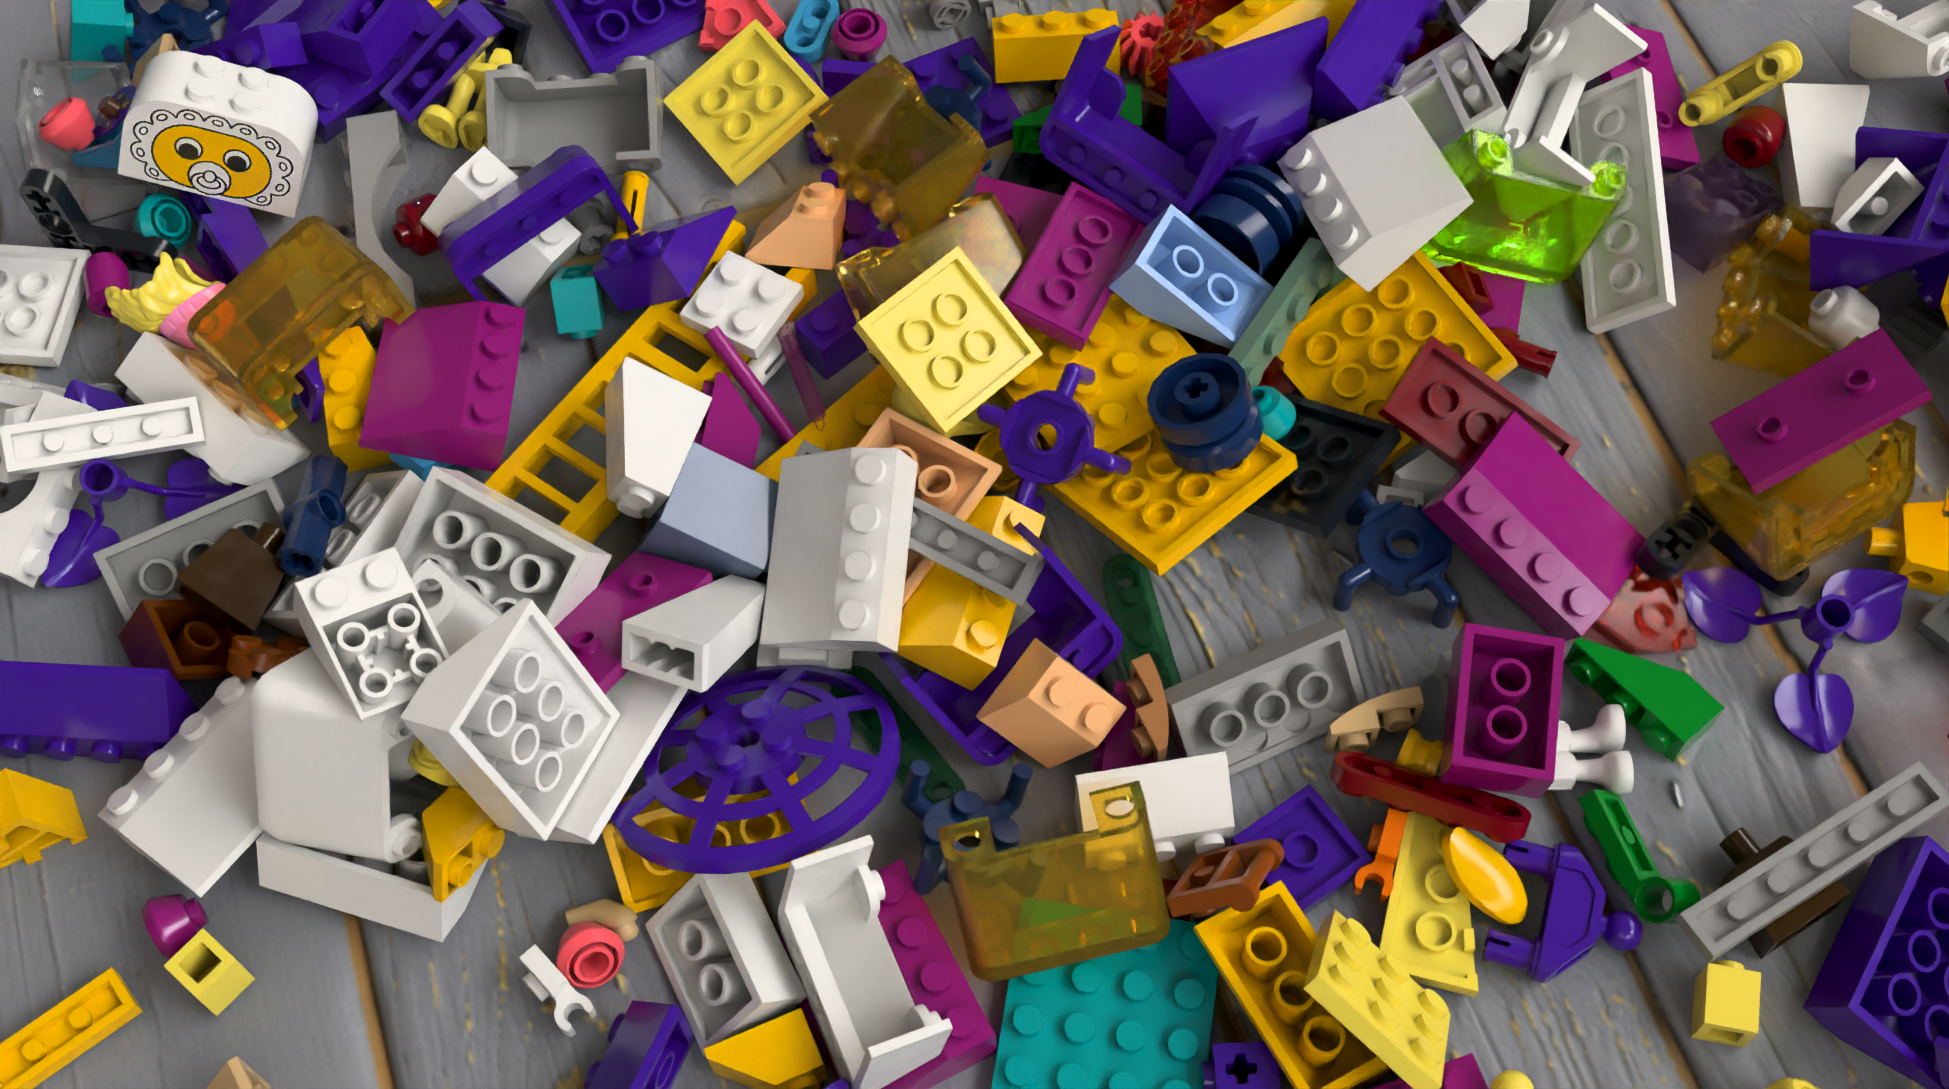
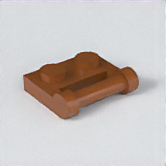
[1165,838,1285,918]

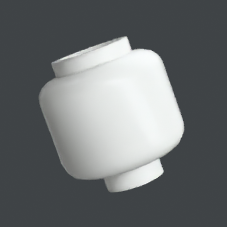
[1808,285,1880,352]

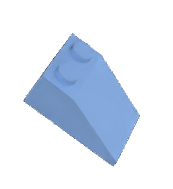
[1108,204,1274,350]

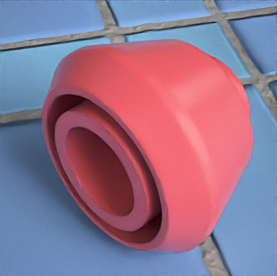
[38,97,96,152]
[556,921,625,989]

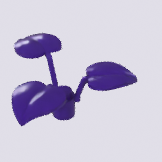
[42,380,243,588]
[1680,566,1909,754]

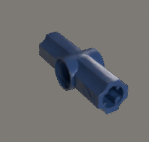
[279,454,348,578]

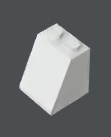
[605,356,712,519]

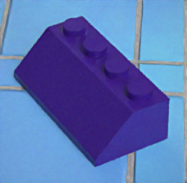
[1313,0,1445,122]
[0,660,200,763]
[584,1000,695,1089]

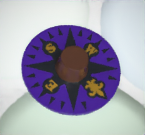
[93,85,136,137]

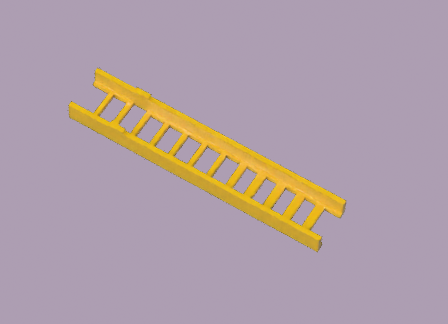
[484,219,818,544]

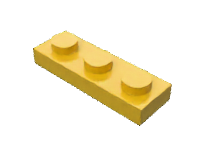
[0,967,143,1089]

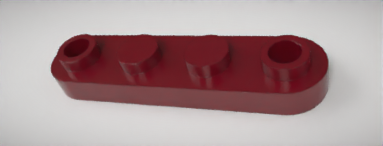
[1329,751,1532,844]

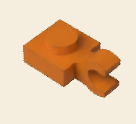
[1353,808,1409,903]

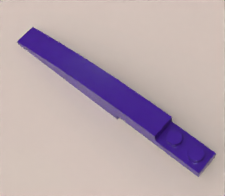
[175,188,325,423]

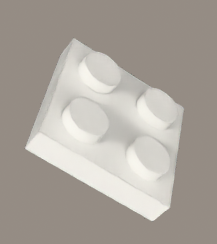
[679,250,804,360]

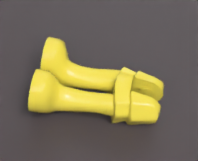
[418,48,512,152]

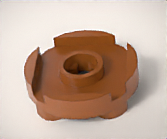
[226,635,310,680]

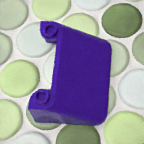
[1810,126,1949,292]

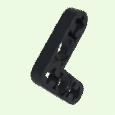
[19,168,178,274]
[1636,490,1810,597]

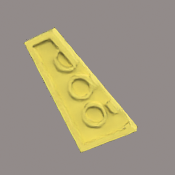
[1378,811,1479,998]

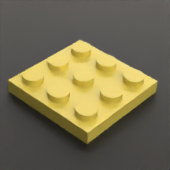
[663,19,832,186]
[853,246,1043,435]
[1303,909,1451,1089]

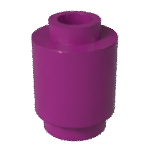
[82,252,131,318]

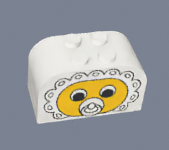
[117,51,318,218]

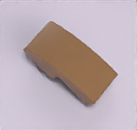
[1126,653,1169,763]

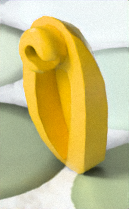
[1442,827,1528,925]

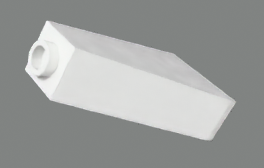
[1772,83,1870,234]
[621,574,767,693]

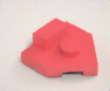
[698,0,787,53]

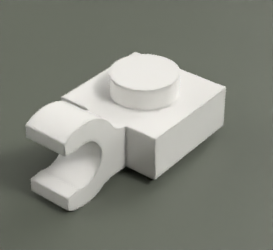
[519,944,597,1037]

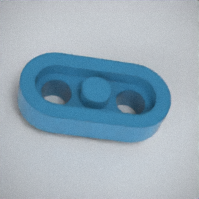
[784,0,840,63]

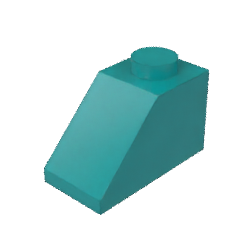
[69,0,133,80]
[550,263,606,339]

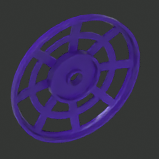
[610,665,901,874]

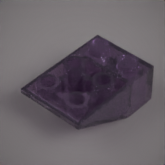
[1663,154,1786,274]

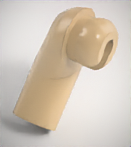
[565,899,639,942]

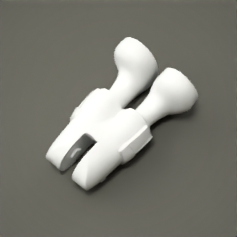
[1547,704,1634,794]

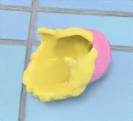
[104,252,238,350]

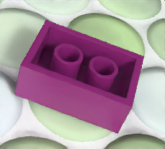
[1439,622,1565,799]

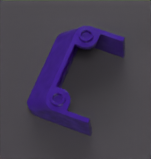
[1039,25,1259,225]
[437,145,639,302]
[877,522,1123,766]

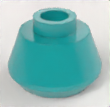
[133,193,192,249]
[1251,386,1296,442]

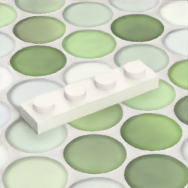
[0,396,206,476]

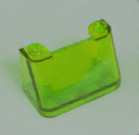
[1420,128,1627,285]

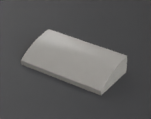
[93,477,287,624]
[1164,618,1367,776]

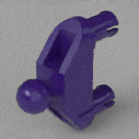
[1482,839,1643,983]

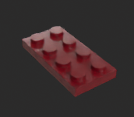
[1377,335,1582,471]

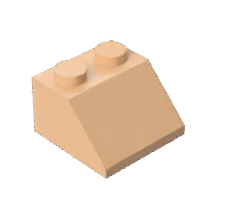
[745,182,846,270]
[976,638,1127,769]

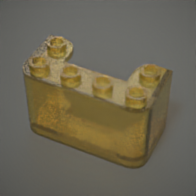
[187,215,416,432]

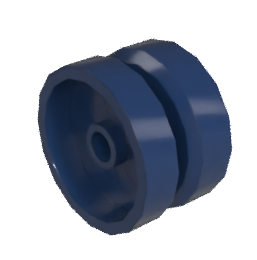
[1147,353,1264,473]

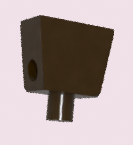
[172,522,286,636]
[1719,827,1851,959]

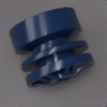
[1189,163,1305,276]

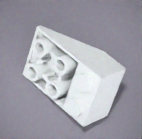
[293,546,450,723]

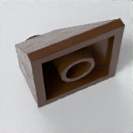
[118,599,259,680]

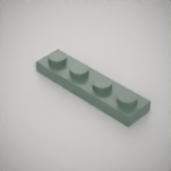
[1227,237,1334,388]

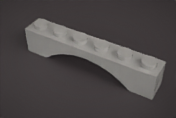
[341,110,424,347]

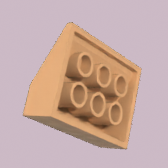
[857,407,1002,608]

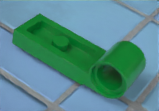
[1578,789,1700,924]

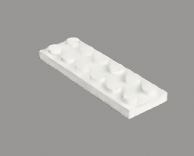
[1569,67,1676,335]

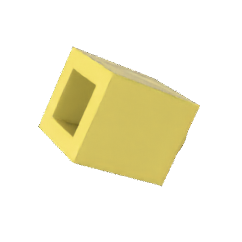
[164,928,255,1016]
[1691,960,1761,1048]

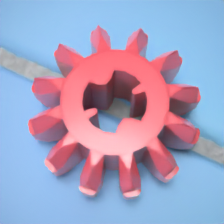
[1120,10,1186,81]

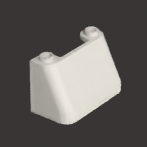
[1849,0,1949,80]
[250,647,422,863]

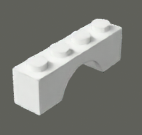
[0,390,97,588]

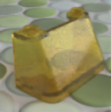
[1686,418,1916,581]

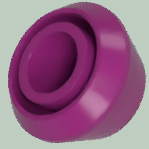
[831,8,887,62]
[142,893,209,959]

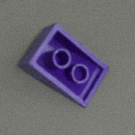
[592,205,737,312]

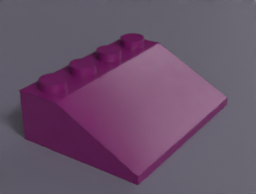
[358,300,526,472]
[1422,411,1646,641]
[779,859,997,1089]

